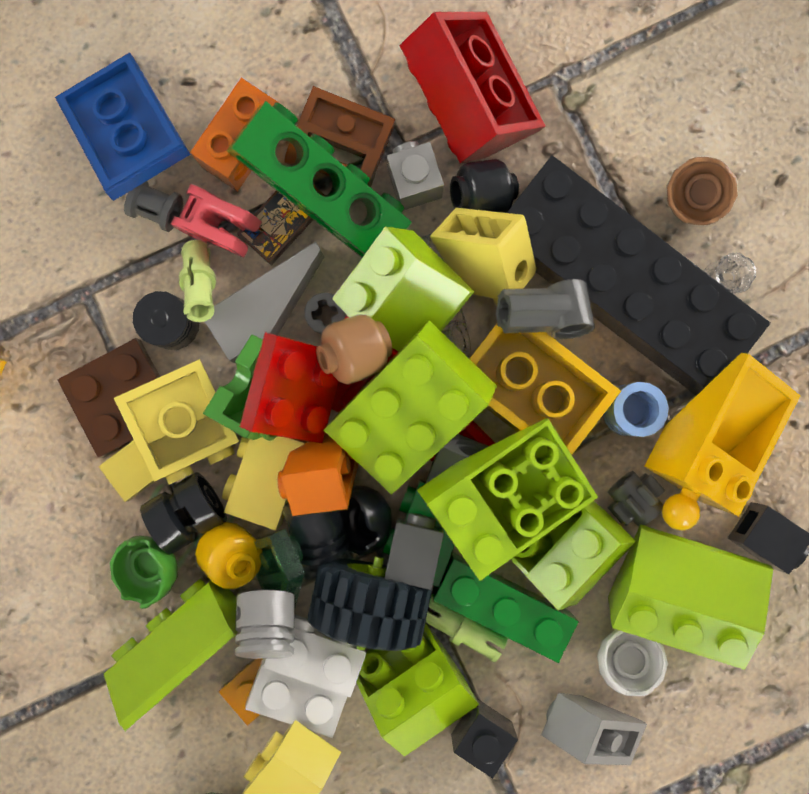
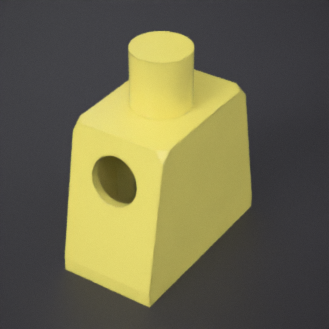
[430,208,536,307]

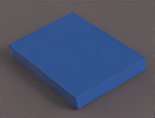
[55,52,191,201]

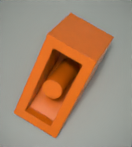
[277,433,359,516]

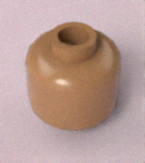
[316,314,392,384]

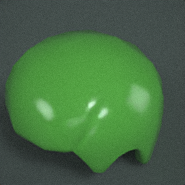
[110,536,178,609]

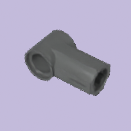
[496,279,595,339]

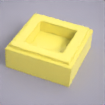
[98,440,154,502]

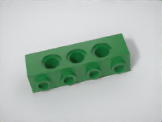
[226,101,412,258]

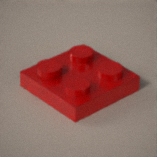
[240,332,339,443]

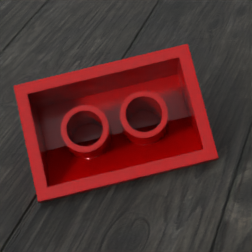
[399,12,546,163]

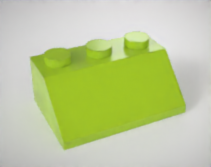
[608,524,773,670]
[103,578,238,731]

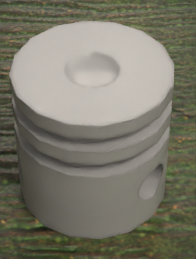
[235,590,294,659]

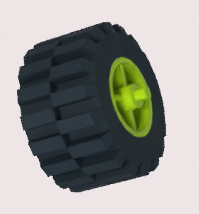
[307,556,432,651]

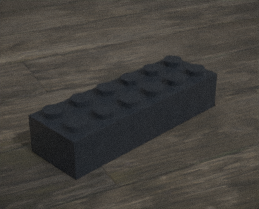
[507,155,771,396]

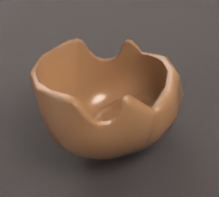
[666,157,738,225]

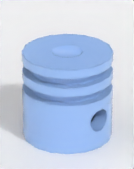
[603,382,669,437]

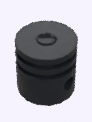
[133,291,199,350]
[283,502,349,566]

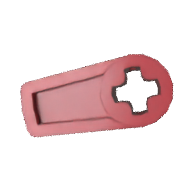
[170,184,262,258]

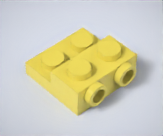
[114,359,239,484]

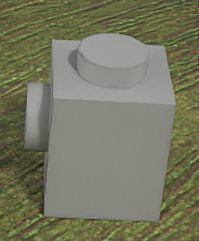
[386,141,444,210]

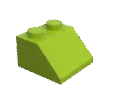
[332,227,474,351]

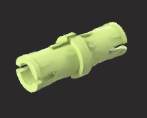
[179,240,216,322]
[425,594,508,662]

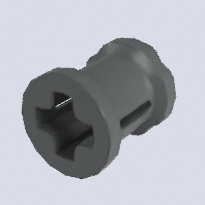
[124,181,183,232]
[305,293,346,335]

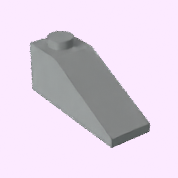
[204,242,324,363]

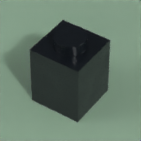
[728,502,809,575]
[451,697,518,779]

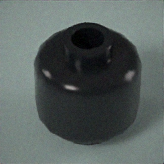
[450,159,519,213]

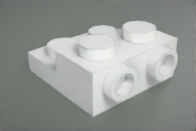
[245,615,367,738]

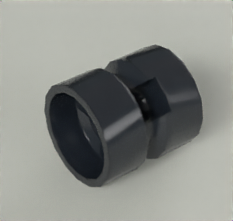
[140,472,227,555]

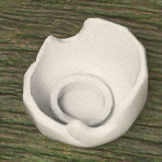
[597,629,668,696]

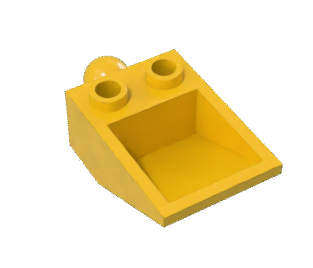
[644,352,801,530]

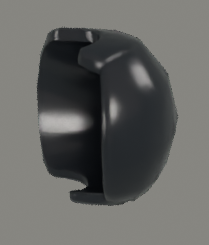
[340,486,392,556]

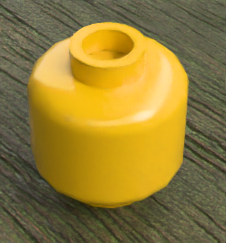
[195,522,263,589]

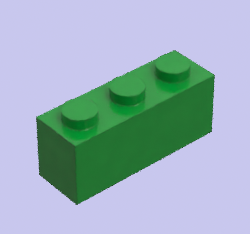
[432,552,579,663]

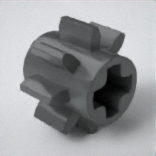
[607,471,665,527]

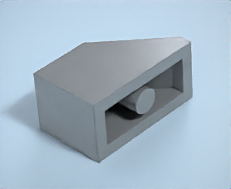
[541,693,647,765]

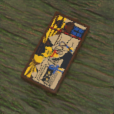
[237,185,326,266]

